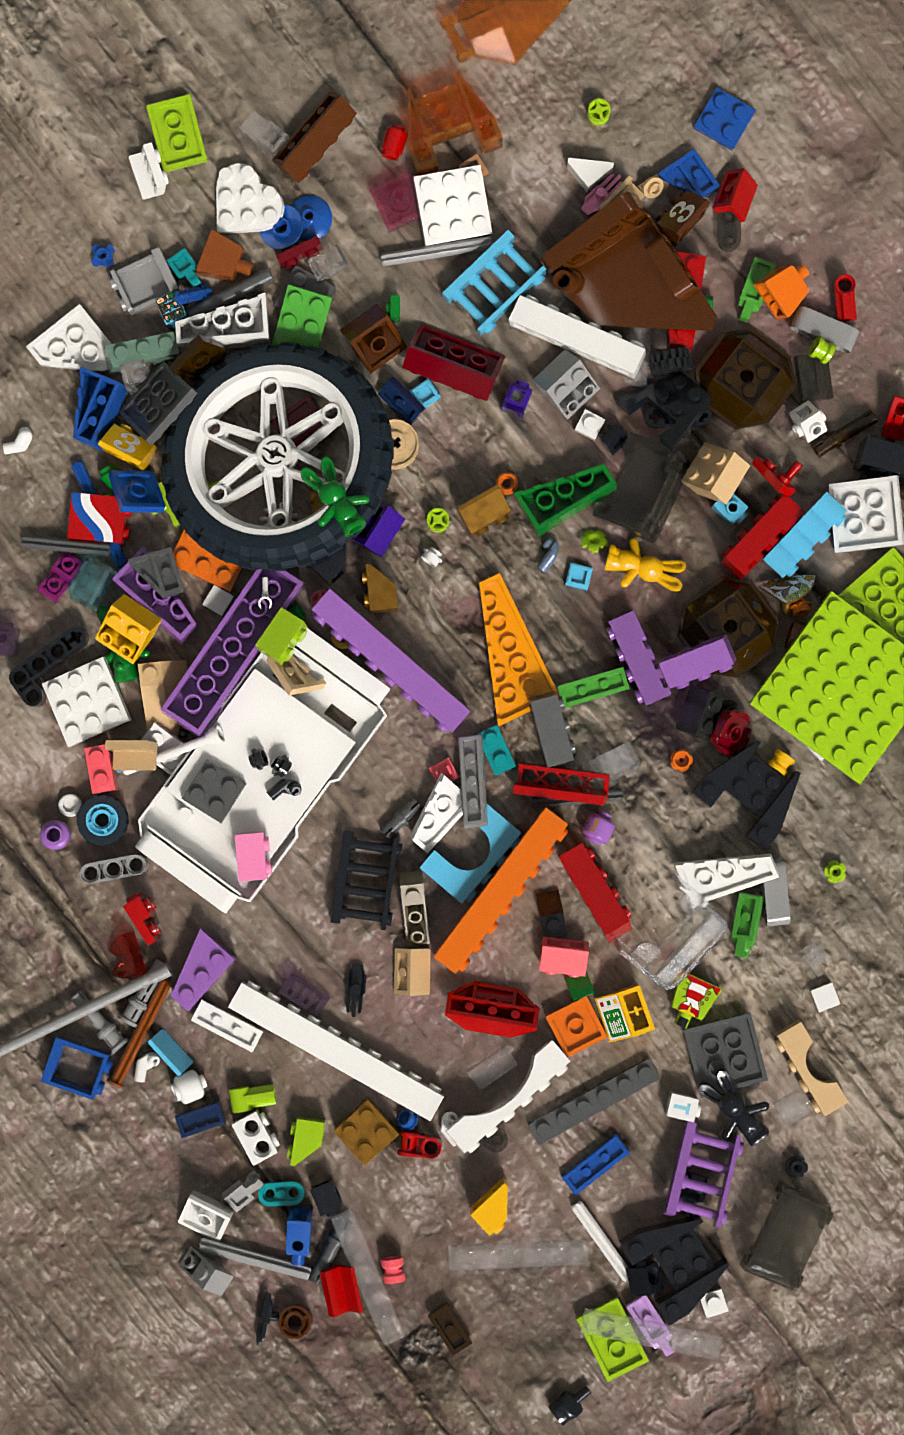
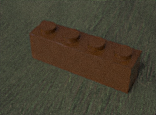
[272,91,357,183]

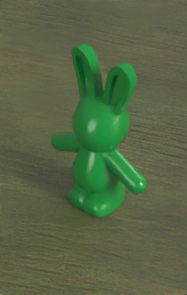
[300,457,370,537]
[97,605,150,683]

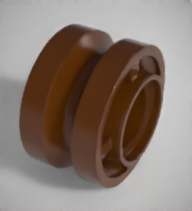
[278,1304,313,1339]

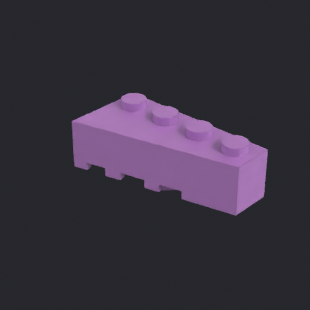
[112,546,197,645]
[606,610,672,706]

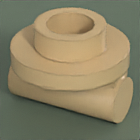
[637,174,664,198]

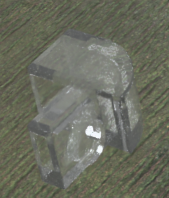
[239,111,289,157]

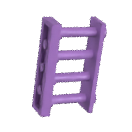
[663,1121,744,1229]

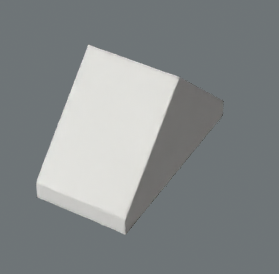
[567,158,614,193]

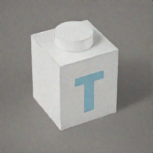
[665,1091,702,1122]

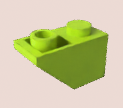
[287,1116,326,1166]

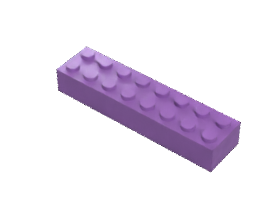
[160,569,304,737]
[311,589,470,732]

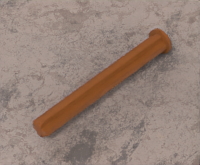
[106,979,172,1088]

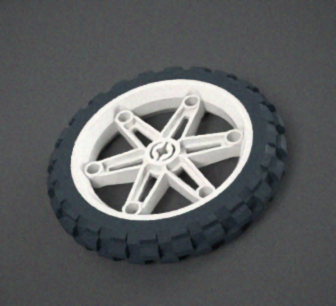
[160,342,394,572]

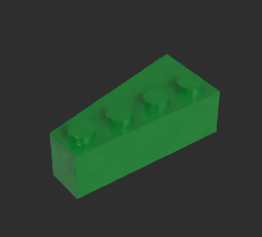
[514,464,617,537]

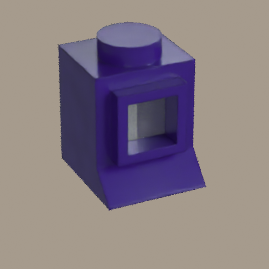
[501,380,532,419]

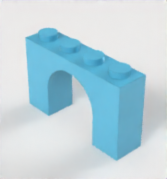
[420,804,521,903]

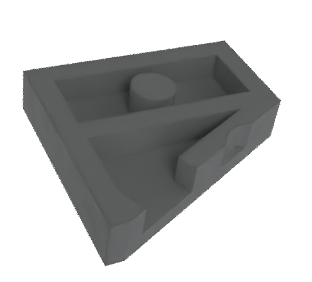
[128,547,185,598]

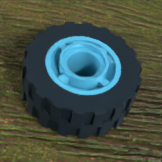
[76,795,129,846]

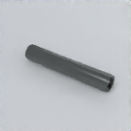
[186,268,274,317]

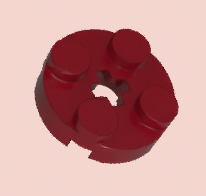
[710,709,752,756]

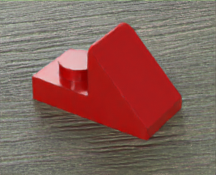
[881,395,904,441]

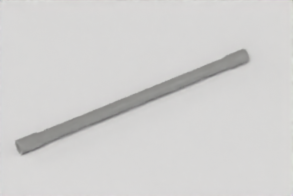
[0,963,173,1057]

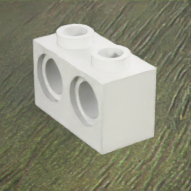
[232,1109,281,1166]

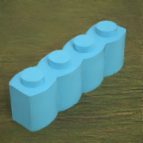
[763,492,847,578]

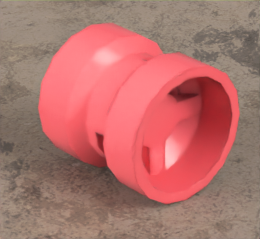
[380,1256,406,1284]

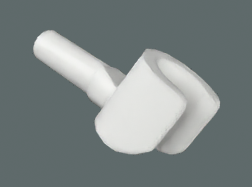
[258,577,272,609]

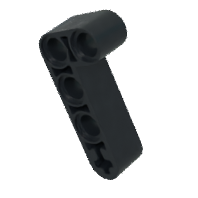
[9,627,89,707]

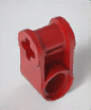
[397,1130,443,1159]

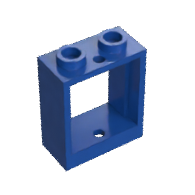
[40,1035,113,1100]

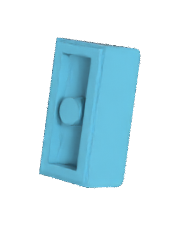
[148,1029,193,1076]

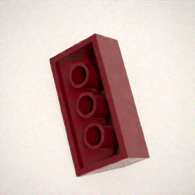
[402,323,506,401]

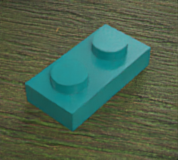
[476,725,516,776]

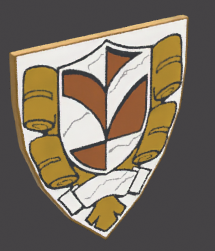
[759,575,816,615]

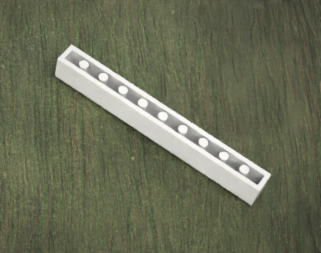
[228,980,444,1121]

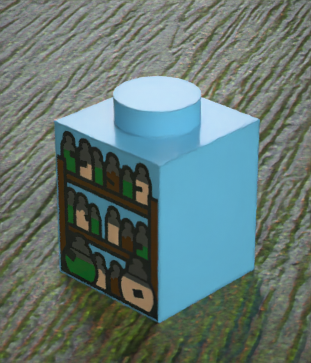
[155,290,188,330]

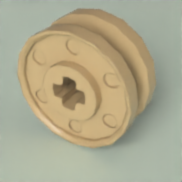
[389,419,419,470]

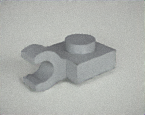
[221,1171,264,1212]

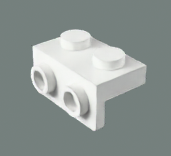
[128,142,168,200]

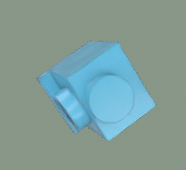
[711,494,748,526]

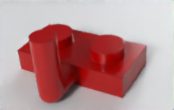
[751,457,803,496]

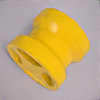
[766,749,796,777]

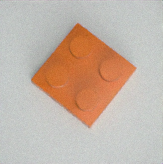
[545,996,607,1058]

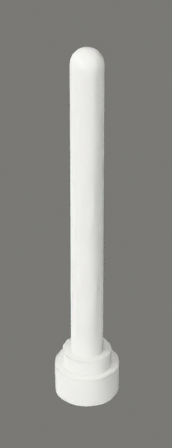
[122,725,225,775]

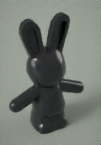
[698,1069,769,1147]

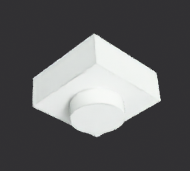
[574,409,605,441]
[700,1287,728,1318]

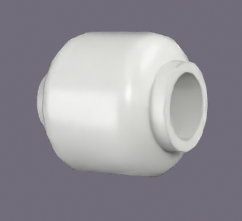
[171,1070,207,1104]

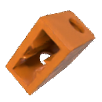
[753,264,809,319]

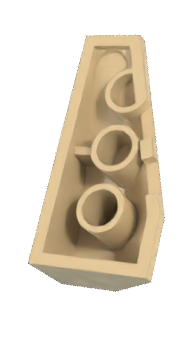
[138,660,188,737]

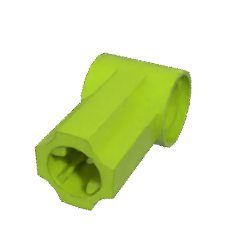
[229,1084,277,1113]

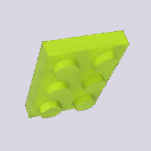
[146,94,208,173]
[576,1297,649,1382]

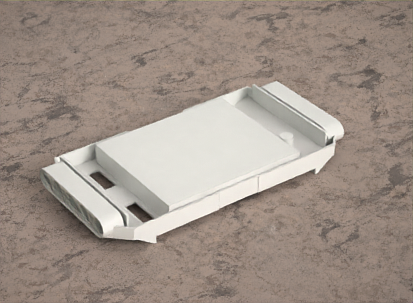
[135,628,390,913]

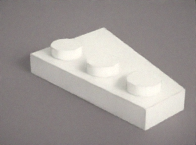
[410,773,463,854]

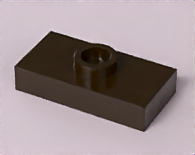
[428,1302,472,1356]

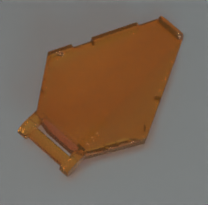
[440,0,572,65]

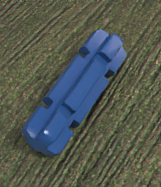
[173,285,213,305]

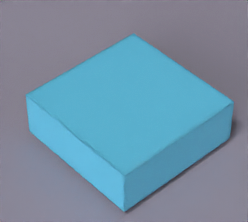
[409,378,441,408]
[565,563,593,591]

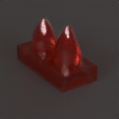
[108,930,147,981]

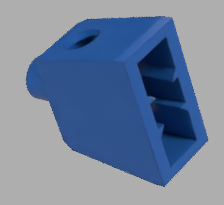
[286,1206,314,1266]

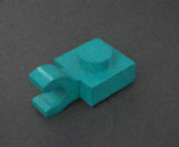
[166,248,203,288]

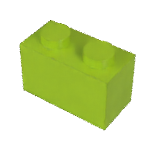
[255,607,308,666]

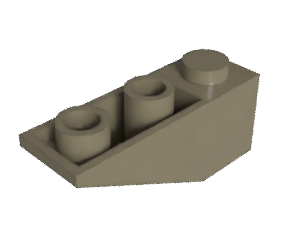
[399,870,430,946]

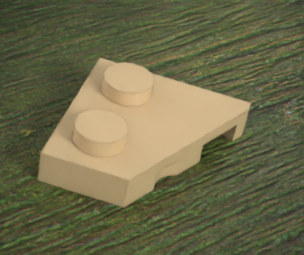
[266,655,327,695]

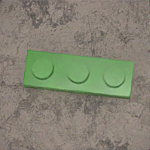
[557,667,630,708]

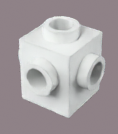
[789,400,827,443]

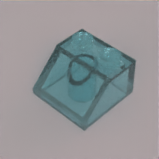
[69,557,118,613]

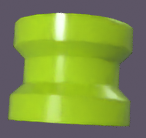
[587,98,611,126]
[808,335,836,364]
[426,508,449,533]

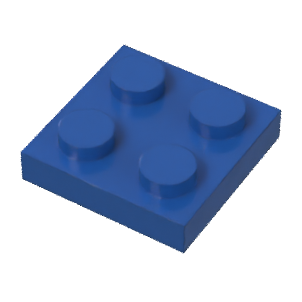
[693,88,756,151]
[109,470,166,513]

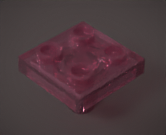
[370,171,420,233]

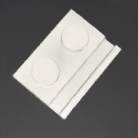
[141,721,189,775]

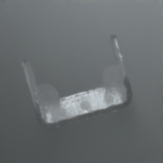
[613,872,728,990]

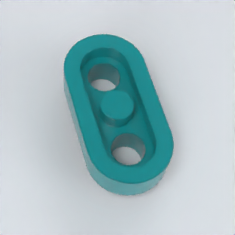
[258,1181,305,1207]

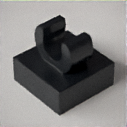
[598,424,629,455]

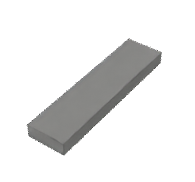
[458,734,488,828]

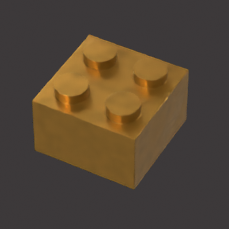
[333,1097,400,1166]

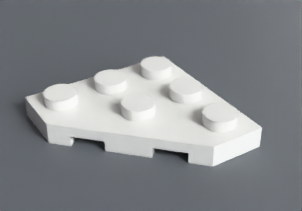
[26,304,111,373]

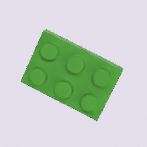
[272,284,333,348]

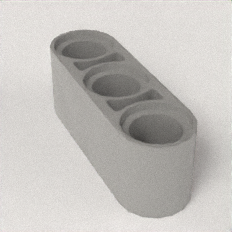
[790,306,860,354]
[80,854,149,884]
[761,858,790,926]

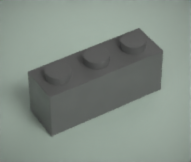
[527,691,576,768]

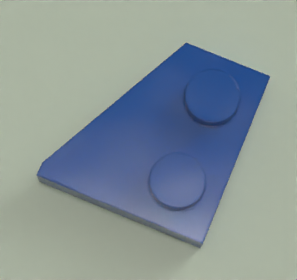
[658,149,720,198]

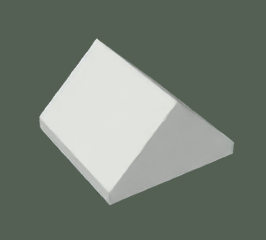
[178,1190,235,1242]

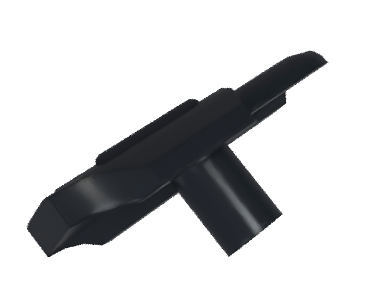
[346,964,367,1017]
[256,1291,280,1345]

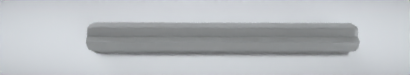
[381,236,493,266]
[199,1238,311,1280]

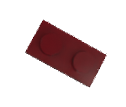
[276,236,322,269]

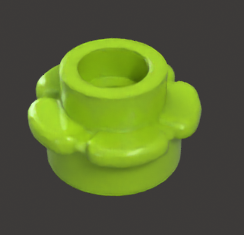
[824,860,846,883]

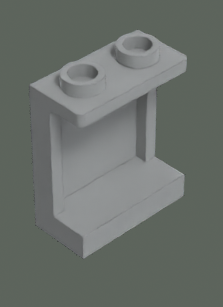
[109,247,180,316]

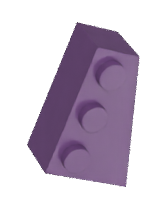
[659,634,737,689]
[171,927,237,1011]

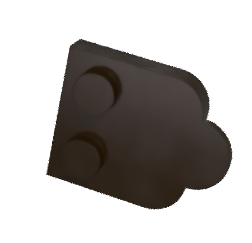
[169,334,226,381]

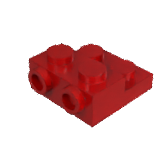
[123,891,161,946]

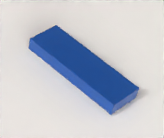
[561,1133,630,1195]

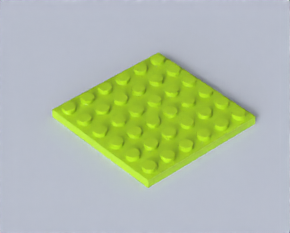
[748,591,904,784]

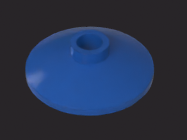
[291,196,332,241]
[260,205,303,250]

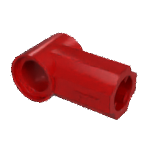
[832,274,857,322]

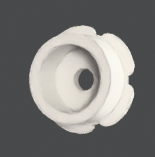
[421,547,442,568]

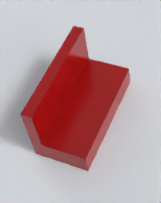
[712,168,758,222]
[320,1264,363,1317]

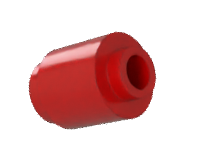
[380,125,408,161]

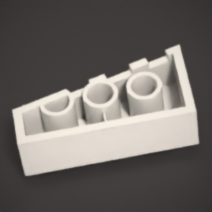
[175,293,271,353]

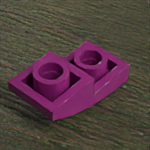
[37,552,84,603]

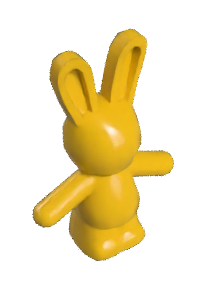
[604,538,686,592]

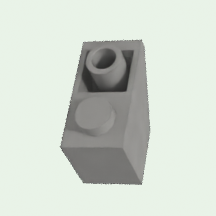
[179,1246,234,1296]

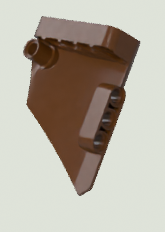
[541,192,717,331]

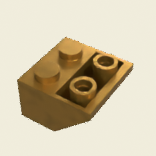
[362,564,399,614]

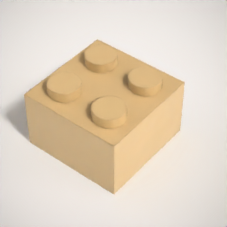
[681,442,750,505]

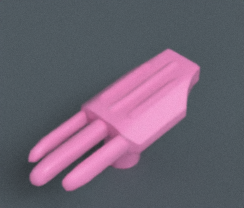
[581,174,622,216]

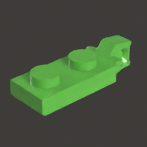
[738,257,776,323]
[731,892,764,958]

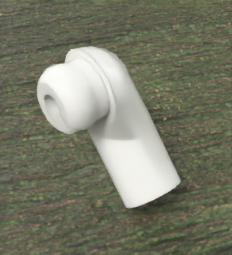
[3,427,33,455]
[133,1052,160,1082]
[440,1112,458,1147]

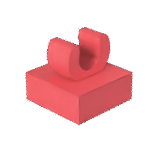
[429,757,460,782]

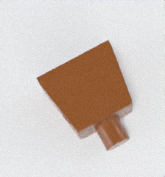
[196,230,254,282]

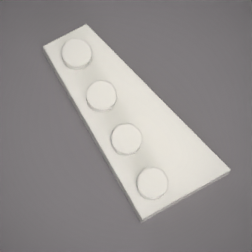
[675,854,779,906]

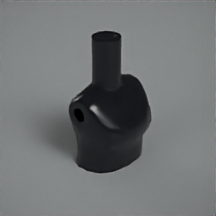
[680,1171,710,1217]
[548,1386,591,1426]

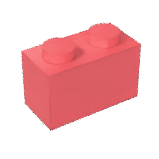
[84,744,119,794]
[539,936,589,978]

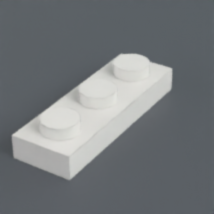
[191,999,263,1052]

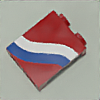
[67,492,132,546]

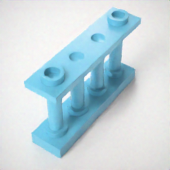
[442,230,546,336]

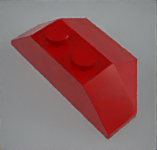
[445,981,540,1038]

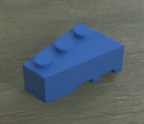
[73,367,128,452]

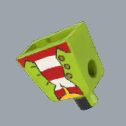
[670,970,722,1029]

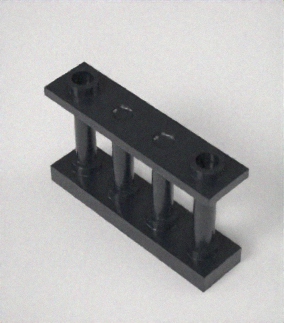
[330,831,403,930]

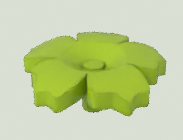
[580,530,608,554]

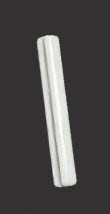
[572,1201,629,1282]

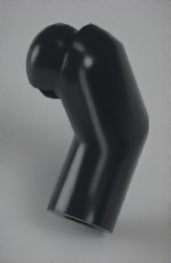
[266,779,302,801]

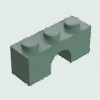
[103,332,179,374]

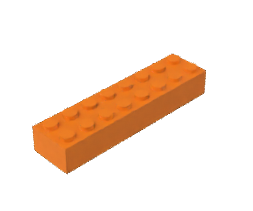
[433,807,568,974]

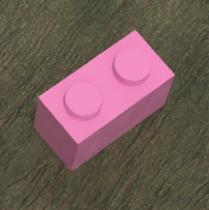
[235,833,272,882]

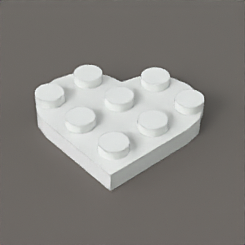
[216,163,285,235]

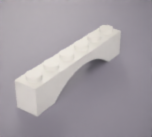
[444,1040,570,1153]

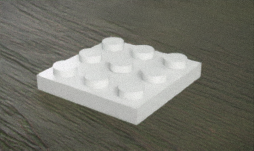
[412,165,493,246]
[829,475,904,553]
[42,657,132,747]

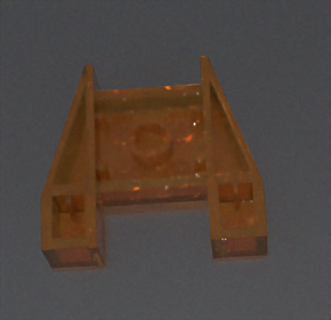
[407,71,503,176]

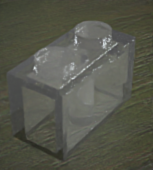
[587,741,642,787]

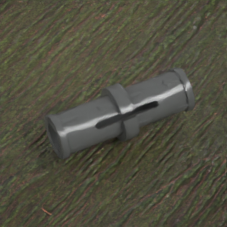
[380,797,423,839]

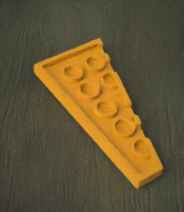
[479,573,560,727]

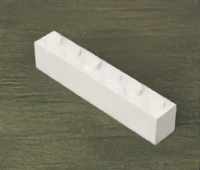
[508,295,646,379]

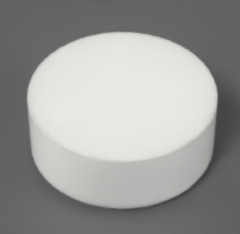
[58,794,83,817]

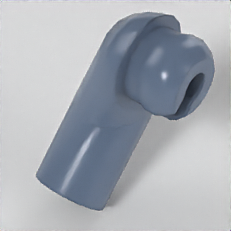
[537,538,559,573]

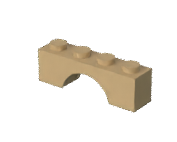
[774,1020,849,1116]

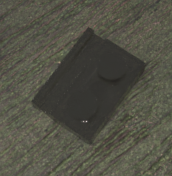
[794,355,834,402]

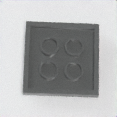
[118,361,198,445]
[683,1012,768,1098]

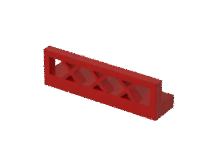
[513,762,610,805]

